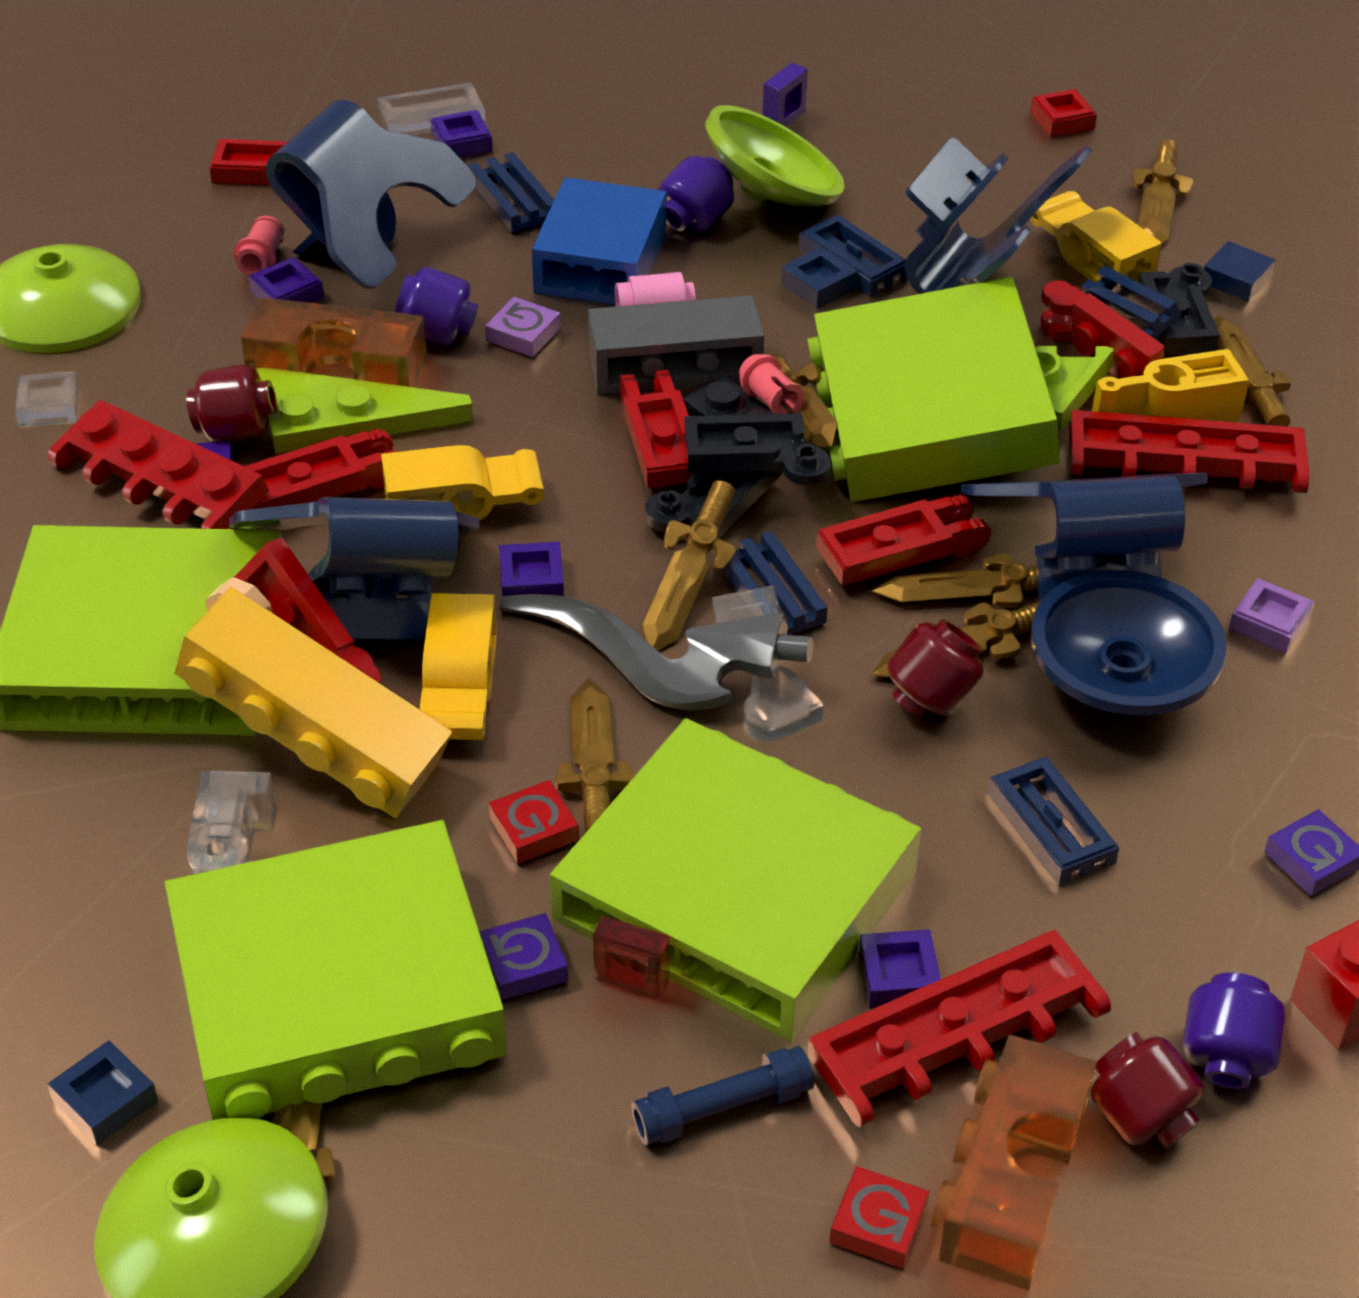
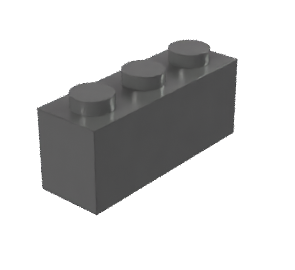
[588,295,764,395]

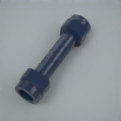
[631,1046,814,1145]

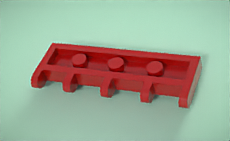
[48,399,270,529]
[1069,410,1310,494]
[807,929,1111,1127]

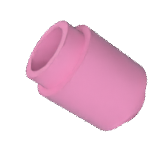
[615,272,696,307]

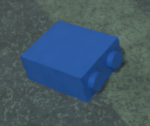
[532,177,667,305]

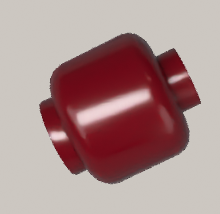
[186,364,278,443]
[887,619,984,717]
[1091,1032,1204,1149]

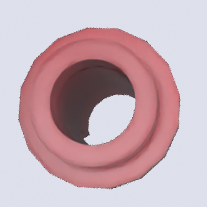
[234,215,285,276]
[739,354,804,414]

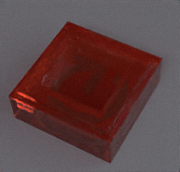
[593,916,670,999]

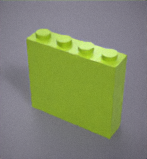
[807,276,1060,503]
[0,525,281,736]
[550,718,921,1043]
[164,820,507,1120]

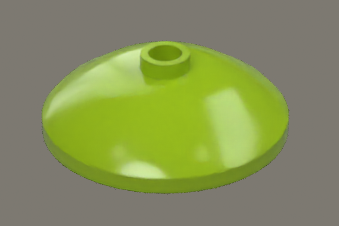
[705,105,845,207]
[0,244,141,353]
[94,1117,328,1298]

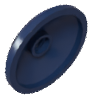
[1031,570,1227,716]

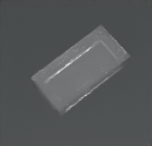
[377,83,485,135]

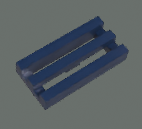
[467,152,554,232]
[798,214,907,297]
[1081,265,1181,339]
[722,531,828,635]
[987,756,1120,886]

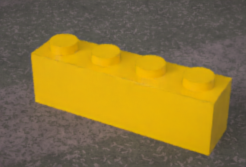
[174,586,453,819]

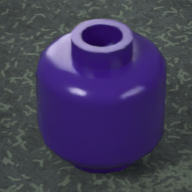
[658,156,734,233]
[394,267,479,347]
[1183,972,1285,1089]

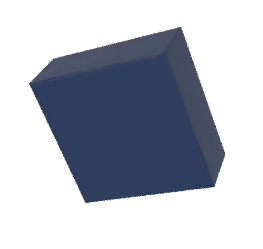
[1203,241,1276,302]
[781,247,857,309]
[47,1040,158,1146]

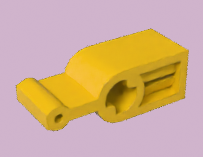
[1029,191,1162,283]
[1092,349,1249,423]
[381,445,544,521]
[419,593,497,740]

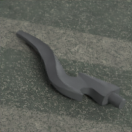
[499,594,814,711]

